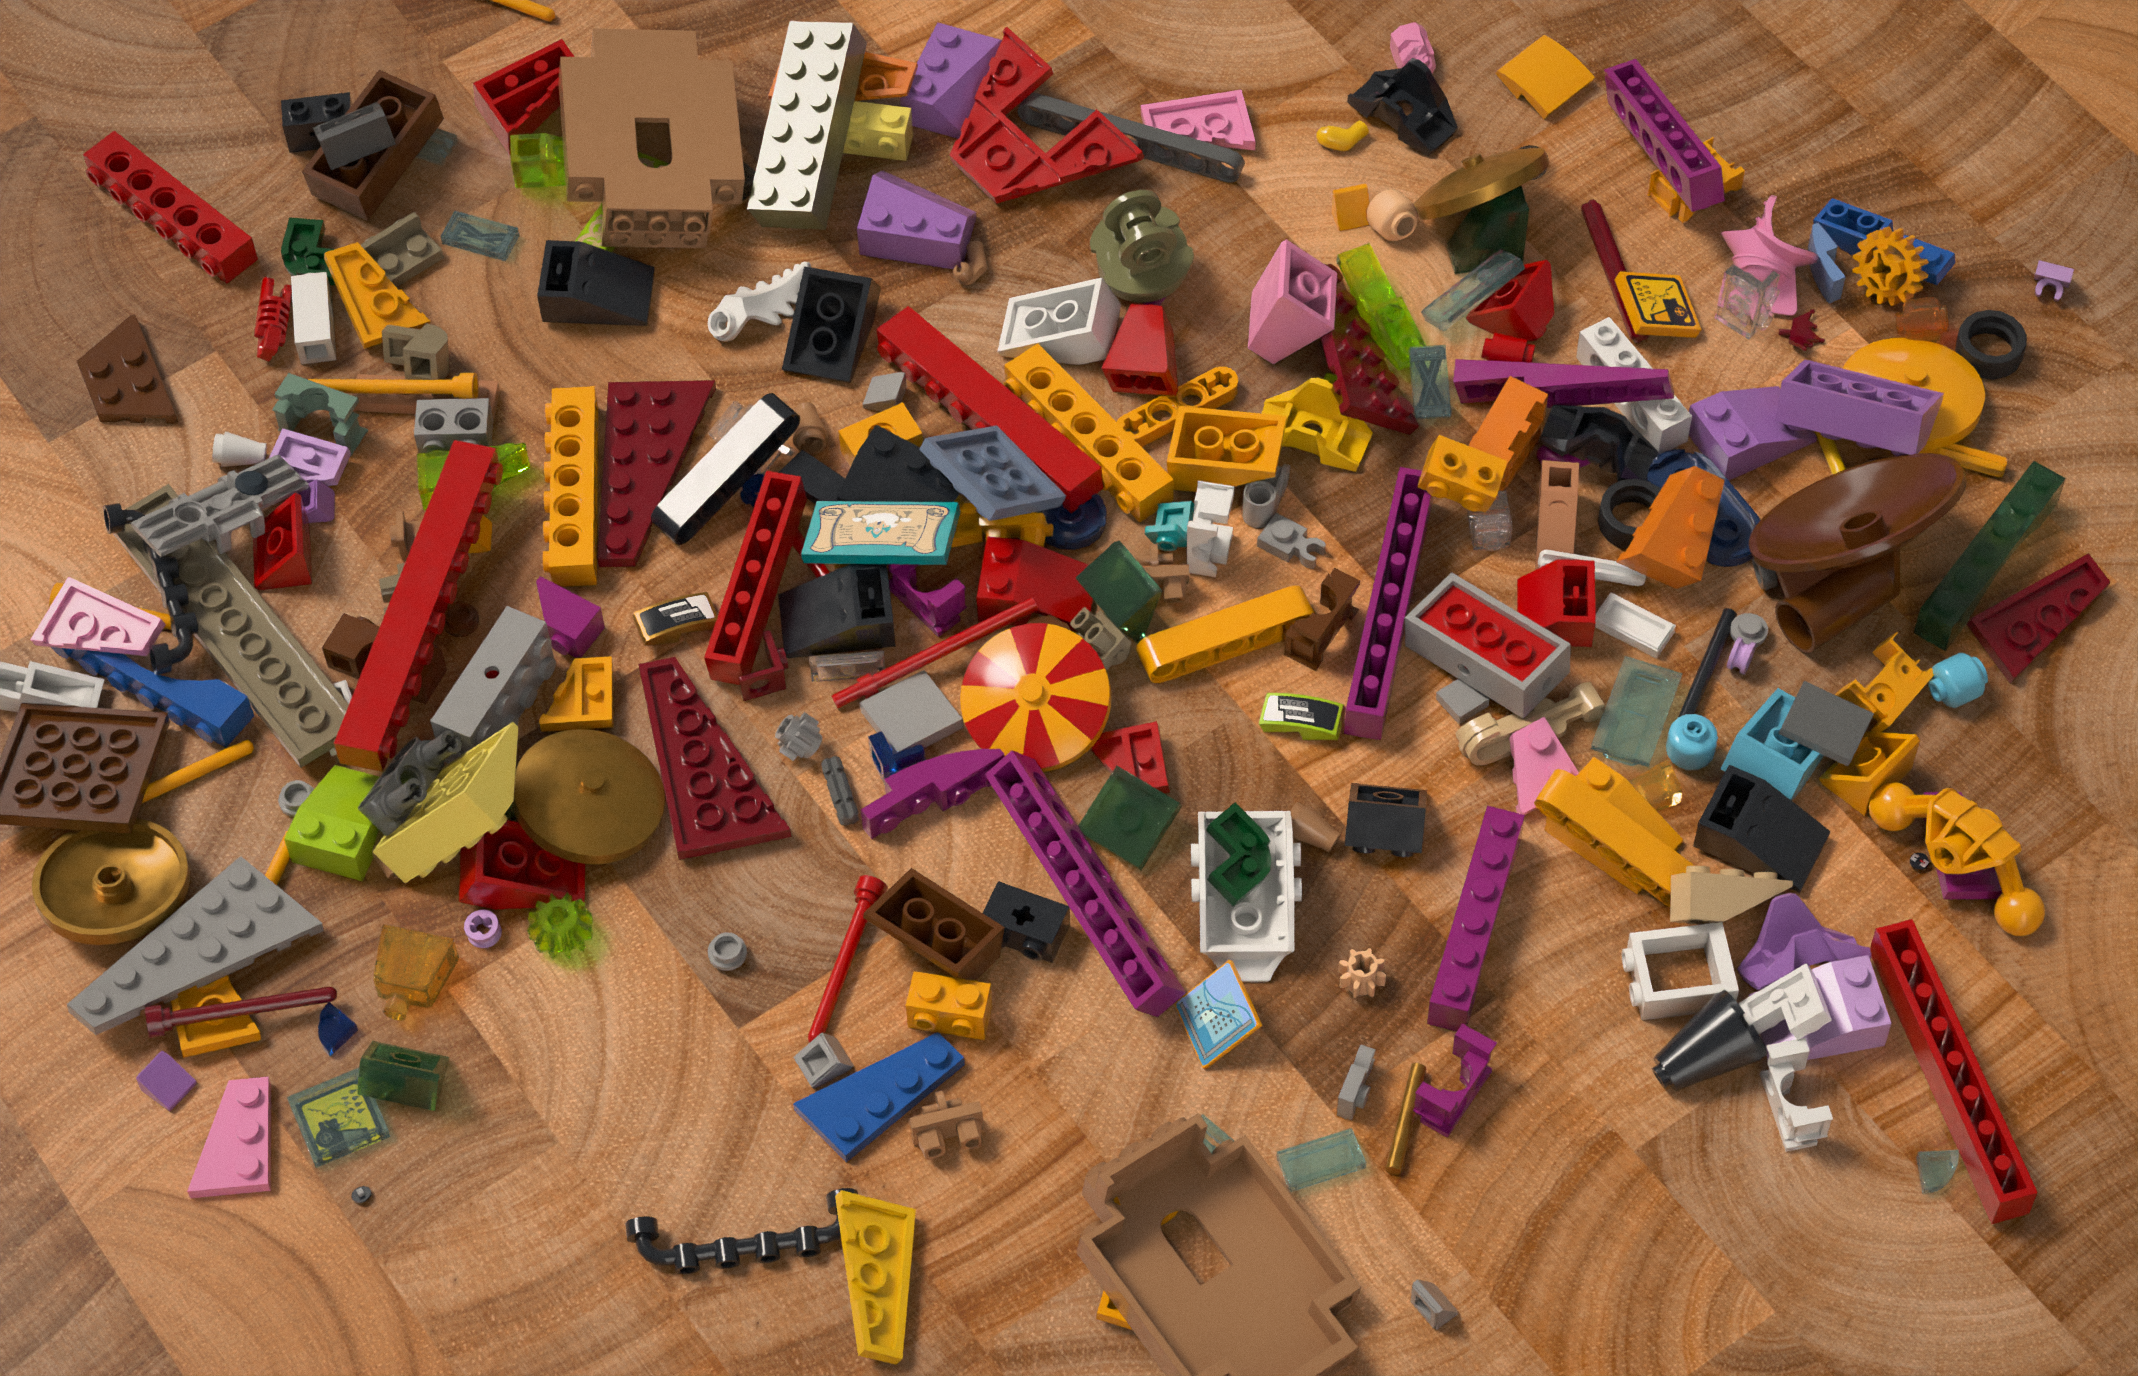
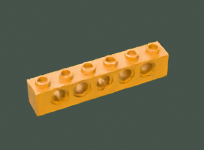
[1003,344,1174,523]
[543,386,599,587]

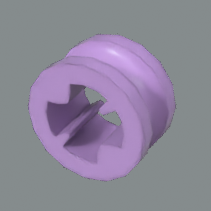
[1726,637,1756,675]
[464,910,502,948]

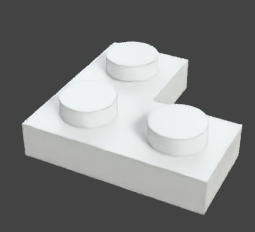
[1739,963,1832,1040]

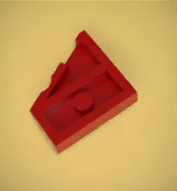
[1090,721,1170,800]

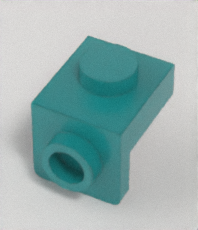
[1144,501,1194,551]

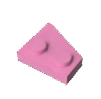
[1509,717,1579,815]

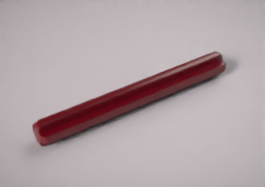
[1581,199,1650,343]

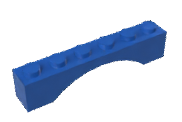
[51,647,254,748]

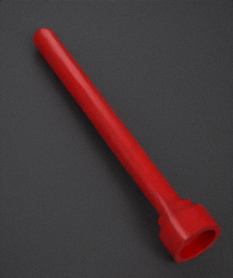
[807,875,888,1043]

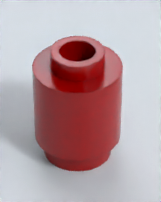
[1481,332,1536,363]

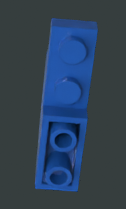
[1813,198,1955,285]

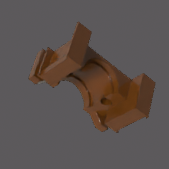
[1284,568,1360,671]

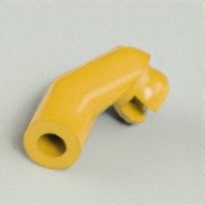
[1316,120,1369,151]

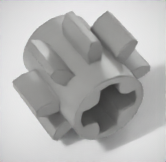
[775,712,822,761]

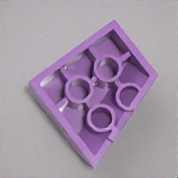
[900,22,1002,139]
[857,171,976,269]

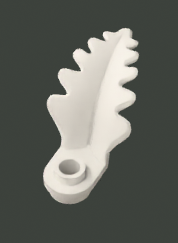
[708,262,811,342]

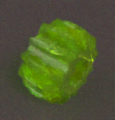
[527,892,593,960]

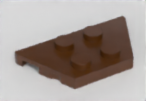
[77,314,178,424]

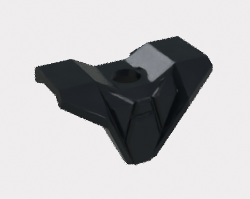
[1347,58,1458,157]
[1538,405,1658,481]

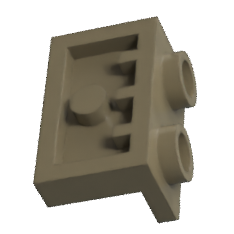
[360,212,444,287]

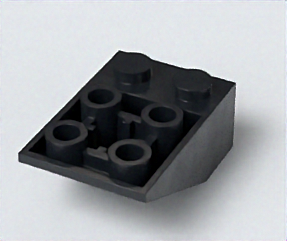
[537,240,655,326]
[778,564,896,659]
[1693,765,1831,893]

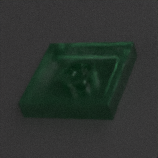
[1078,765,1182,871]

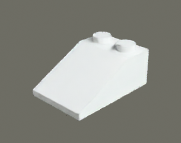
[997,278,1121,365]

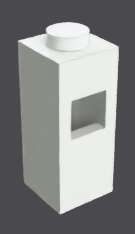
[291,272,336,364]

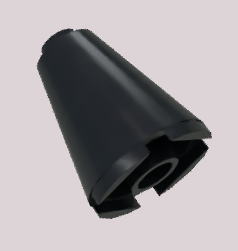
[1651,990,1767,1091]

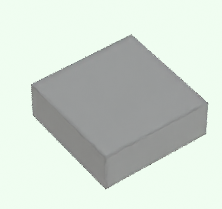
[1436,679,1489,724]

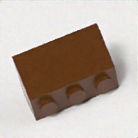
[863,868,1005,980]

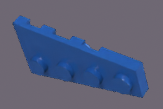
[793,1032,965,1163]

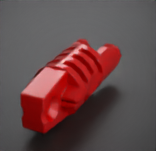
[254,276,292,362]

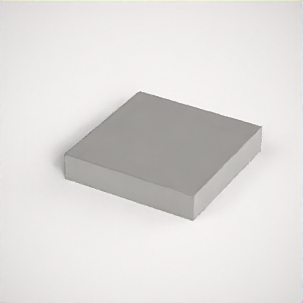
[860,670,963,761]

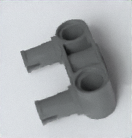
[358,730,462,836]

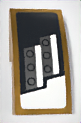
[632,592,718,646]

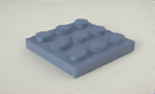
[919,425,1066,521]

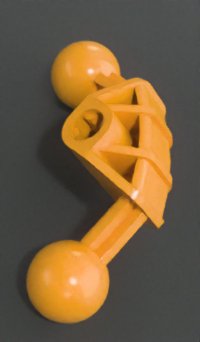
[1868,782,2045,936]

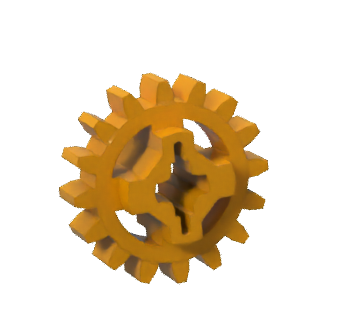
[1852,227,1928,306]

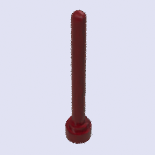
[145,986,337,1038]

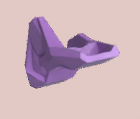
[1737,893,1872,990]

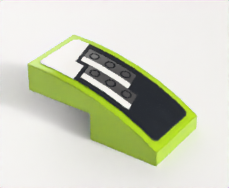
[1259,693,1346,740]

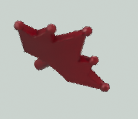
[1779,309,1825,352]

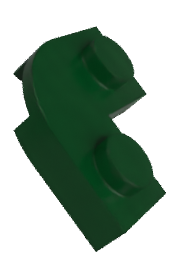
[281,217,336,286]
[1206,802,1271,907]

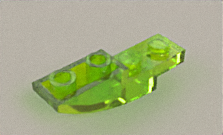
[1336,243,1428,371]

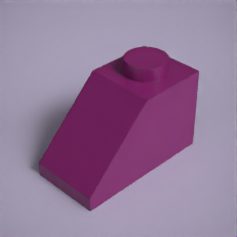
[536,576,605,658]

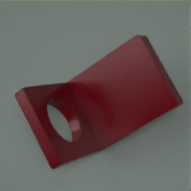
[739,630,789,701]

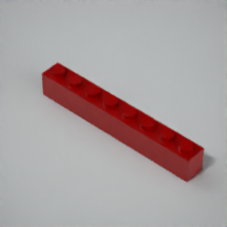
[876,306,1103,513]
[1870,919,2038,1224]

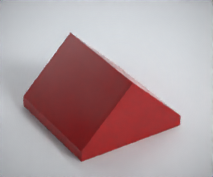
[253,493,312,590]

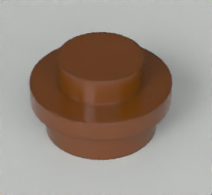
[444,601,479,637]

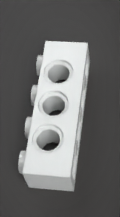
[1576,317,1692,456]

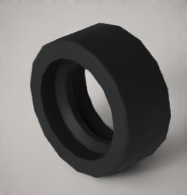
[1955,310,2027,380]
[1598,479,1661,549]

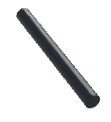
[1678,608,1737,717]

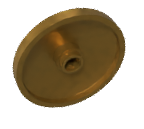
[1414,148,1550,220]
[512,729,665,864]
[32,818,190,945]

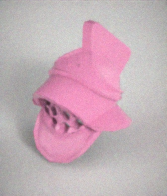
[1721,195,1819,316]

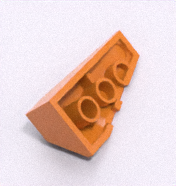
[768,52,918,101]

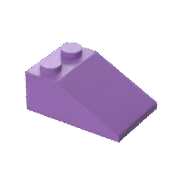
[1689,386,1817,480]

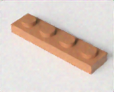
[353,374,500,418]

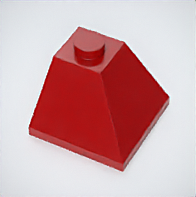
[1466,259,1554,342]

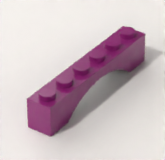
[1427,806,1525,1032]

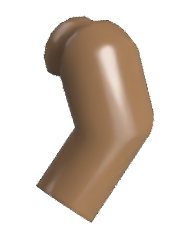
[953,241,987,285]

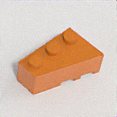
[1469,376,1548,512]
[1616,466,1725,589]

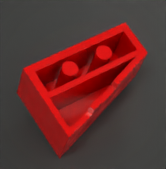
[473,39,575,155]

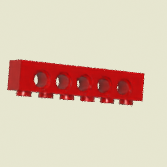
[83,131,258,284]

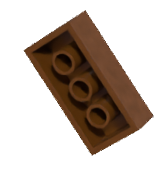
[302,70,444,221]

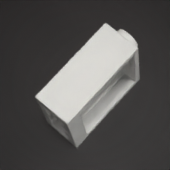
[1622,922,1739,1020]

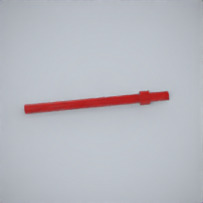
[831,597,1039,709]

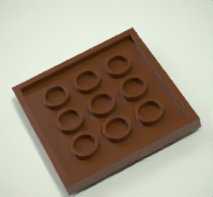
[0,703,170,834]

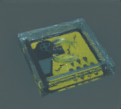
[287,1067,391,1168]

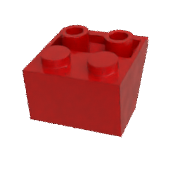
[1517,559,1596,647]

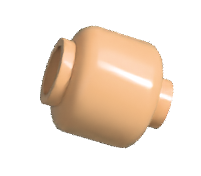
[1366,189,1418,241]

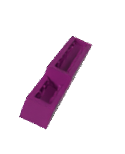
[1453,359,1674,408]

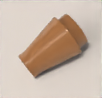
[793,402,829,455]
[1290,802,1341,853]

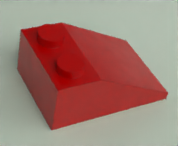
[976,536,1097,632]
[459,820,585,910]

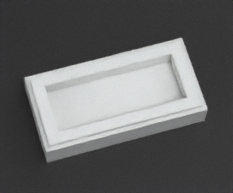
[1595,593,1676,659]

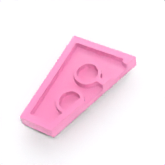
[1141,90,1256,150]

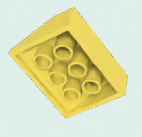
[373,722,518,883]

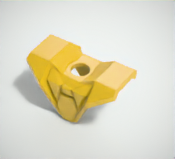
[1261,378,1373,472]

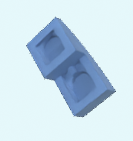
[1808,222,1846,303]

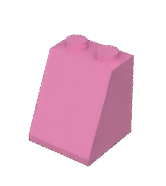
[1248,239,1337,364]

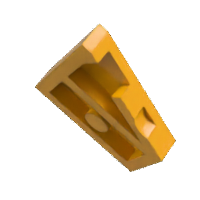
[539,656,614,732]

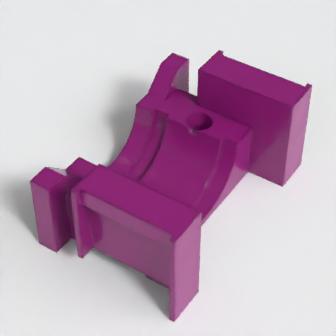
[888,564,967,637]
[1413,1024,1497,1138]

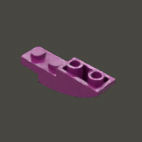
[861,749,1005,839]

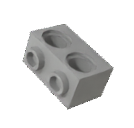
[414,398,494,457]

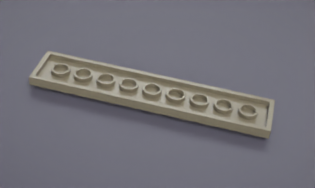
[113,484,349,768]

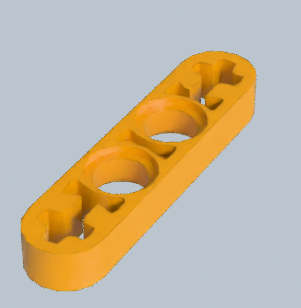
[1117,367,1238,447]

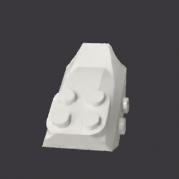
[1191,811,1302,982]

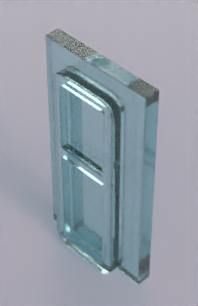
[1591,656,1683,767]

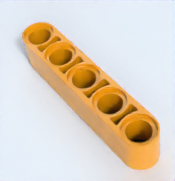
[1135,585,1316,683]
[1534,769,1695,908]

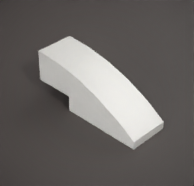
[0,661,104,712]

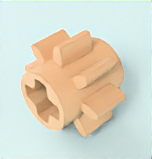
[1338,948,1386,998]

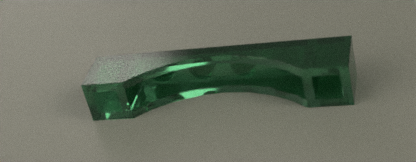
[1913,461,2066,651]

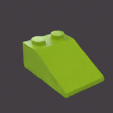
[284,765,380,881]

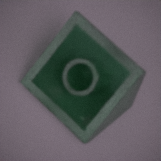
[1075,540,1162,643]
[357,1041,450,1111]

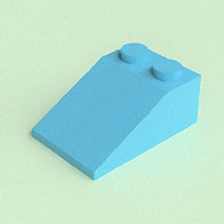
[1721,688,1824,801]

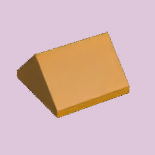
[1819,731,1920,816]

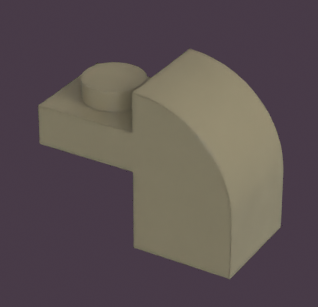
[382,323,450,380]

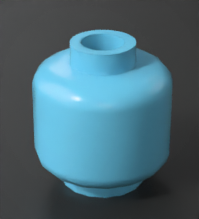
[1928,653,1988,708]
[1666,714,1718,770]

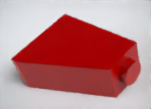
[1101,304,1179,396]

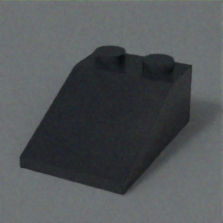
[782,266,881,383]

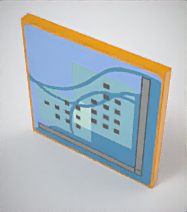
[1174,960,1263,1069]

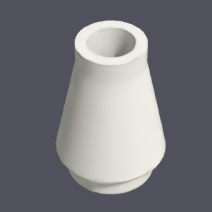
[212,431,267,467]

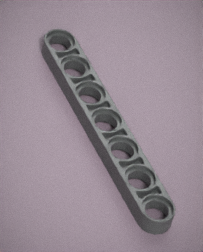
[1017,93,1245,183]

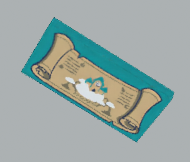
[801,501,961,565]

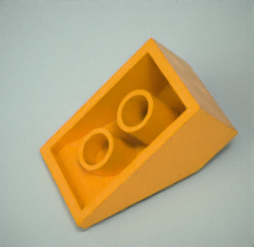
[1167,406,1287,492]
[1544,757,1683,894]

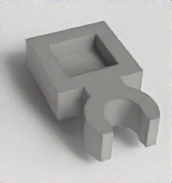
[1257,513,1326,569]
[1337,1045,1376,1121]

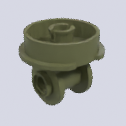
[1090,190,1194,303]

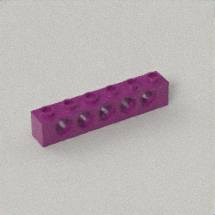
[1604,59,1725,212]

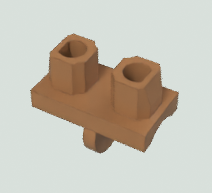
[1122,544,1190,605]
[909,1090,984,1160]

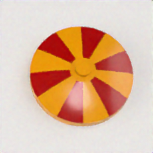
[960,623,1112,772]

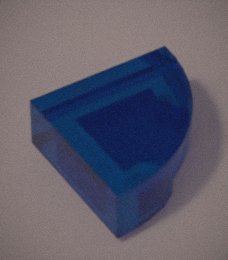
[318,1002,358,1057]

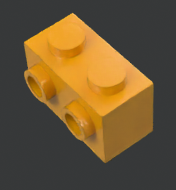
[1417,435,1507,513]
[905,971,992,1040]

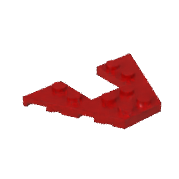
[949,27,1144,204]

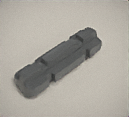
[821,756,859,826]

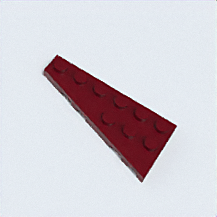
[1321,263,1419,435]
[597,380,716,567]
[638,657,792,860]

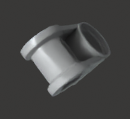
[1242,464,1290,528]

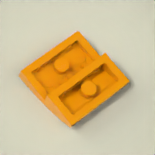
[1495,35,1595,119]

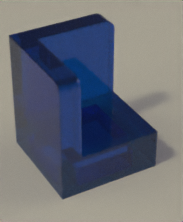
[868,731,926,785]

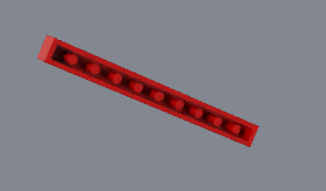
[334,440,503,772]

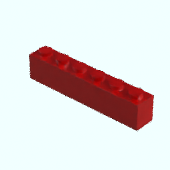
[704,471,807,685]

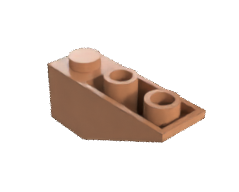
[1535,460,1579,570]

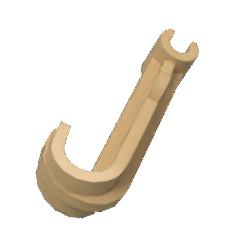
[1456,682,1605,765]

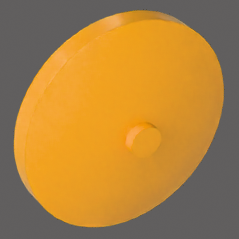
[1843,337,1985,450]

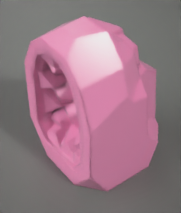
[1390,22,1436,74]

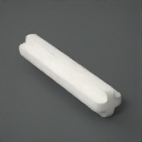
[1538,549,1646,586]

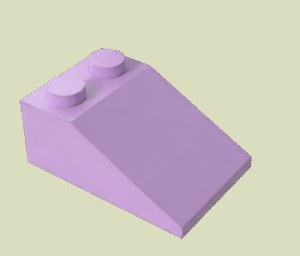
[1749,955,1892,1060]

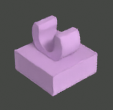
[2034,260,2074,302]

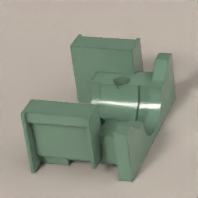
[272,373,368,457]

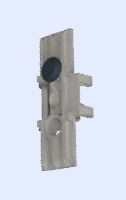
[131,454,309,557]

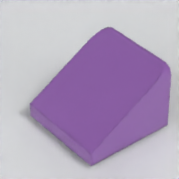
[297,479,335,523]
[136,1051,197,1112]

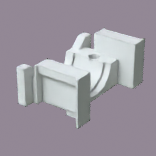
[1187,481,1234,577]
[1760,1038,1833,1152]

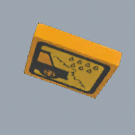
[1614,271,1702,338]

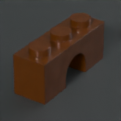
[322,613,447,705]

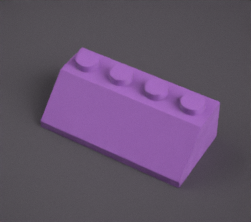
[1775,360,1944,456]

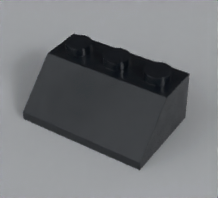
[837,425,967,509]

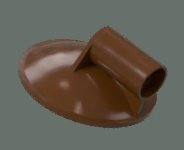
[1749,453,1967,653]

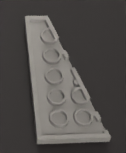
[67,856,323,1035]

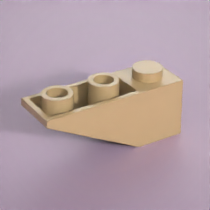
[1670,866,1793,925]

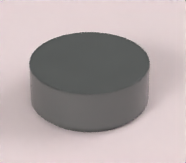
[1752,558,1778,590]

